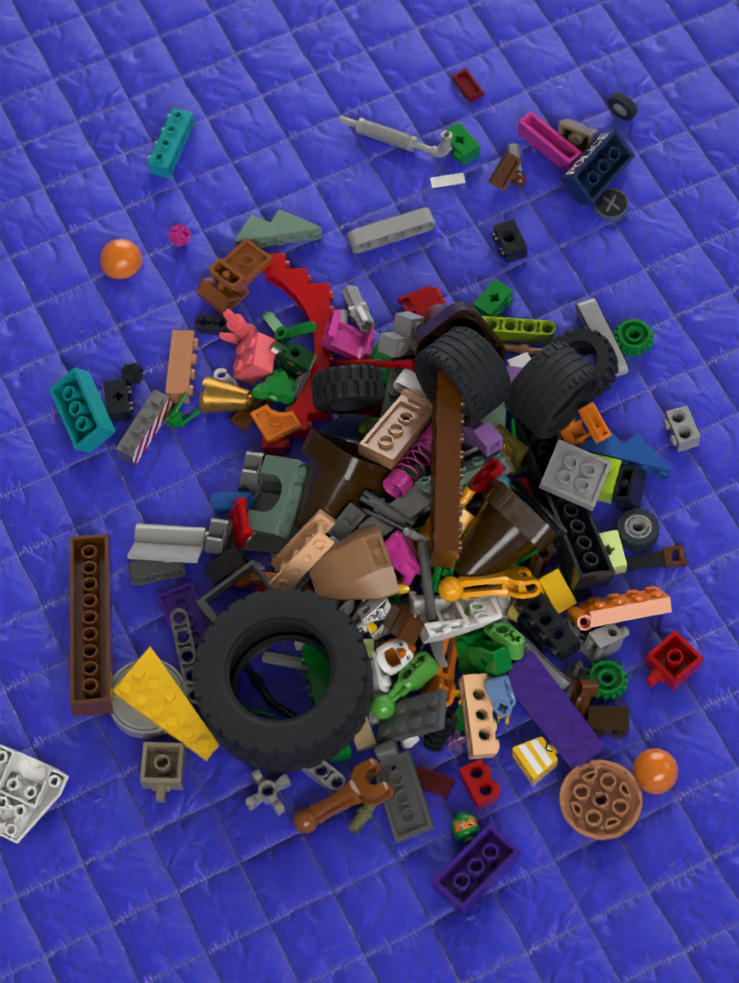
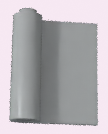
[127,523,209,563]

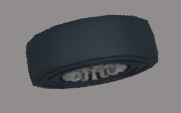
[607,92,638,121]

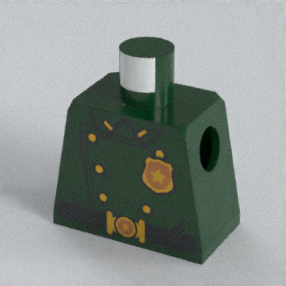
[269,340,317,379]

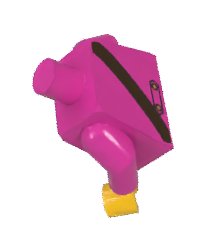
[384,531,421,595]

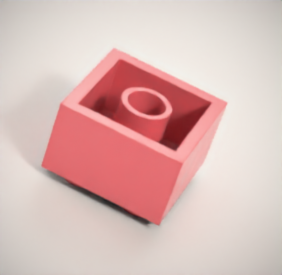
[233,332,277,385]

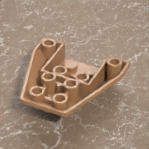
[308,524,400,600]

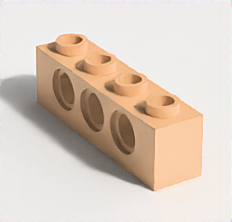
[459,673,499,759]

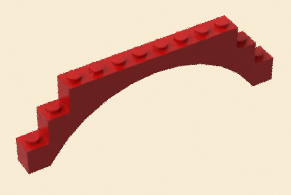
[262,253,334,456]

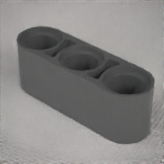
[128,560,186,586]

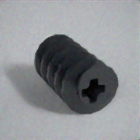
[422,709,458,752]

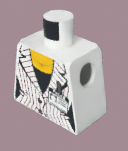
[356,598,391,639]

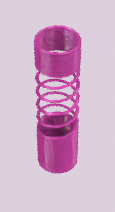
[383,424,432,498]

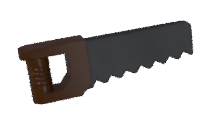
[625,545,689,571]

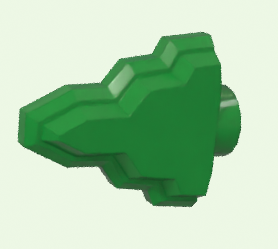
[251,368,296,405]

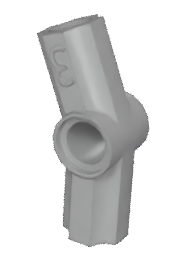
[342,285,375,334]

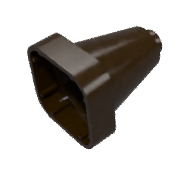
[411,301,506,361]
[294,429,392,538]
[453,479,558,589]

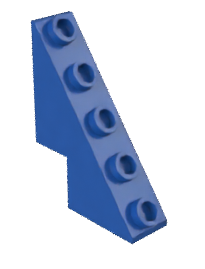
[580,428,671,479]

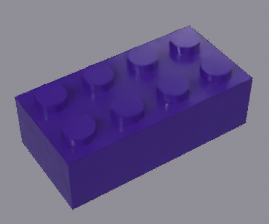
[432,823,520,917]

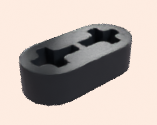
[195,315,230,335]

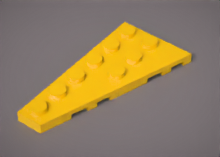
[113,646,219,761]

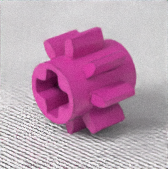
[169,223,191,247]

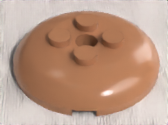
[559,760,642,840]

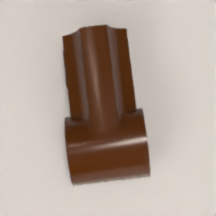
[524,545,553,579]
[572,679,599,718]

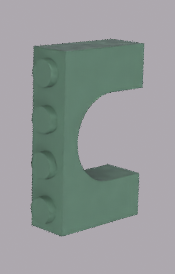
[247,455,309,539]

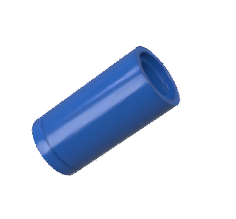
[211,491,254,512]

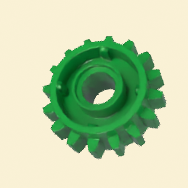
[613,318,654,357]
[585,658,629,702]

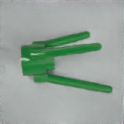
[164,392,202,429]

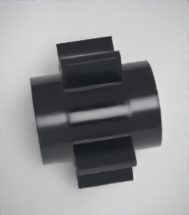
[120,363,144,386]

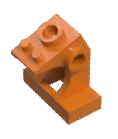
[558,402,612,447]

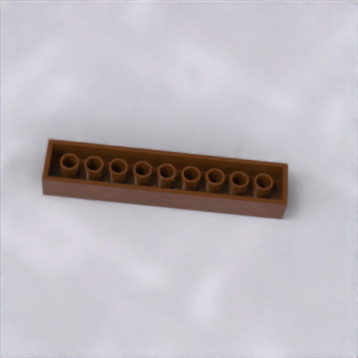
[429,370,464,568]
[70,534,114,717]

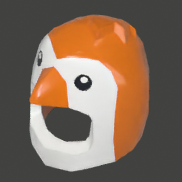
[376,638,417,676]

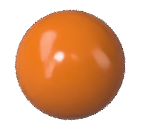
[632,748,678,794]

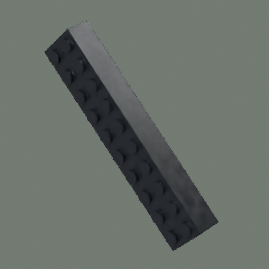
[509,418,616,590]

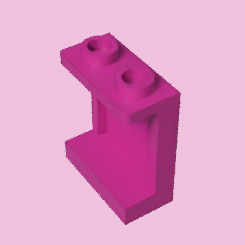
[321,310,375,359]

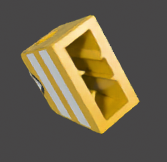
[512,737,558,786]

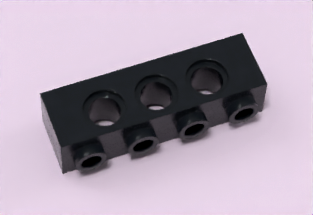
[514,584,581,662]

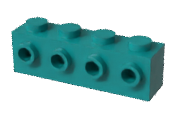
[147,108,195,179]

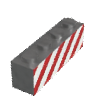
[116,390,173,467]

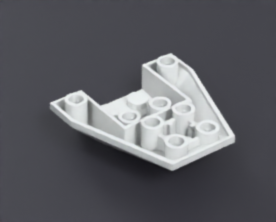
[0,744,69,844]

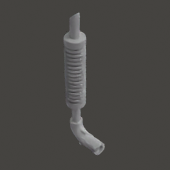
[339,115,452,158]

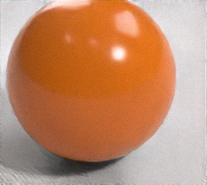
[99,239,143,279]

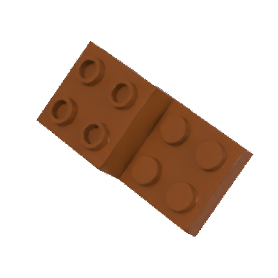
[197,238,273,316]

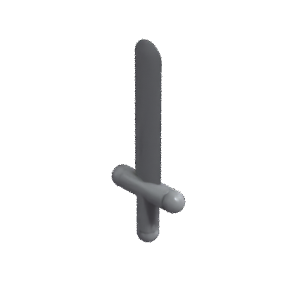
[362,508,429,544]

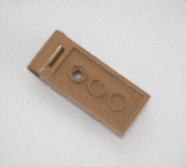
[358,388,433,470]

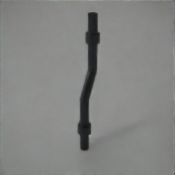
[244,663,297,719]

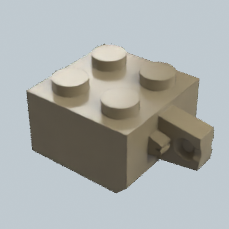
[140,742,187,803]

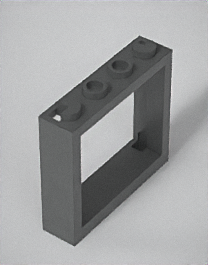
[196,559,276,663]

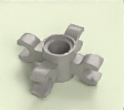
[245,769,291,816]

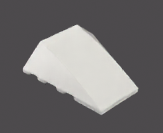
[409,592,502,644]

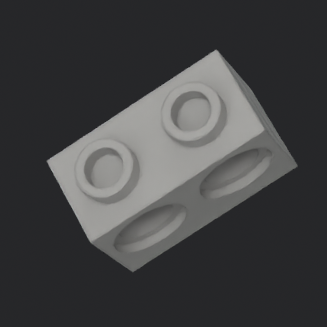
[663,405,701,452]

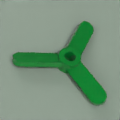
[262,311,317,365]

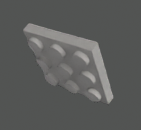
[538,439,612,511]

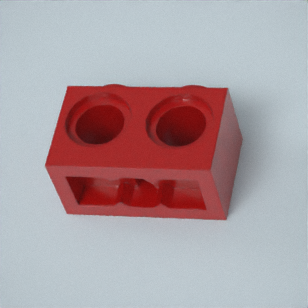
[459,759,501,810]

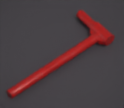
[336,359,415,370]

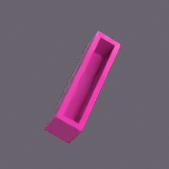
[518,111,582,172]

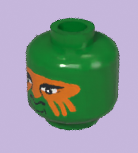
[450,812,480,844]

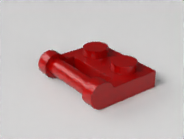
[229,497,253,547]

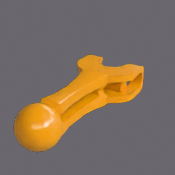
[438,566,542,602]

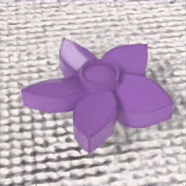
[447,729,467,753]

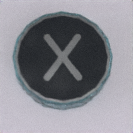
[593,188,629,221]

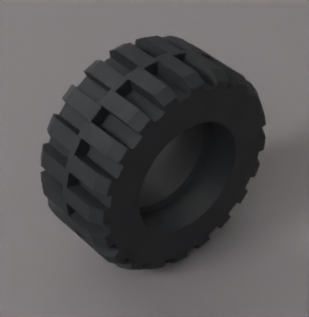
[550,327,619,402]
[311,364,386,414]

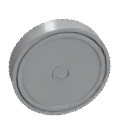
[110,660,187,739]

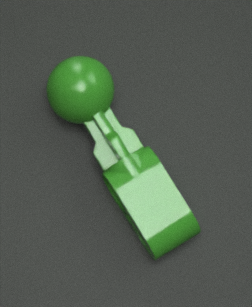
[464,605,525,660]
[370,651,439,719]

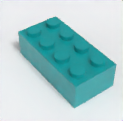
[49,367,116,453]

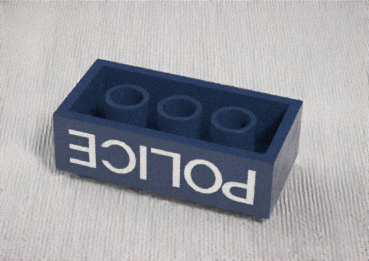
[560,129,635,205]

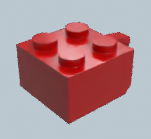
[645,630,704,691]

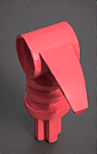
[219,309,256,344]

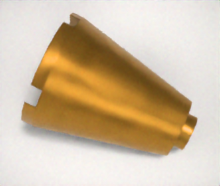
[200,376,254,414]

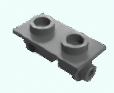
[563,660,588,702]

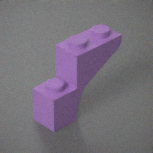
[461,421,503,457]

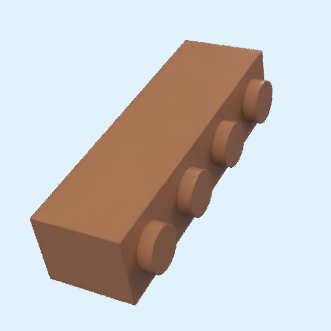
[165,330,199,403]

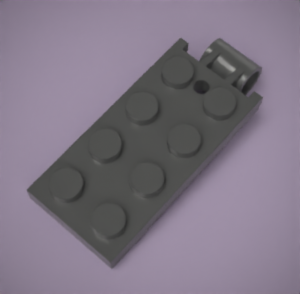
[374,739,435,844]

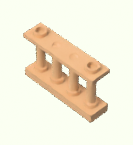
[269,509,335,590]

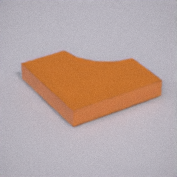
[250,404,302,445]

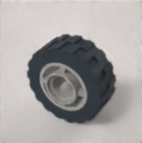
[616,508,660,553]

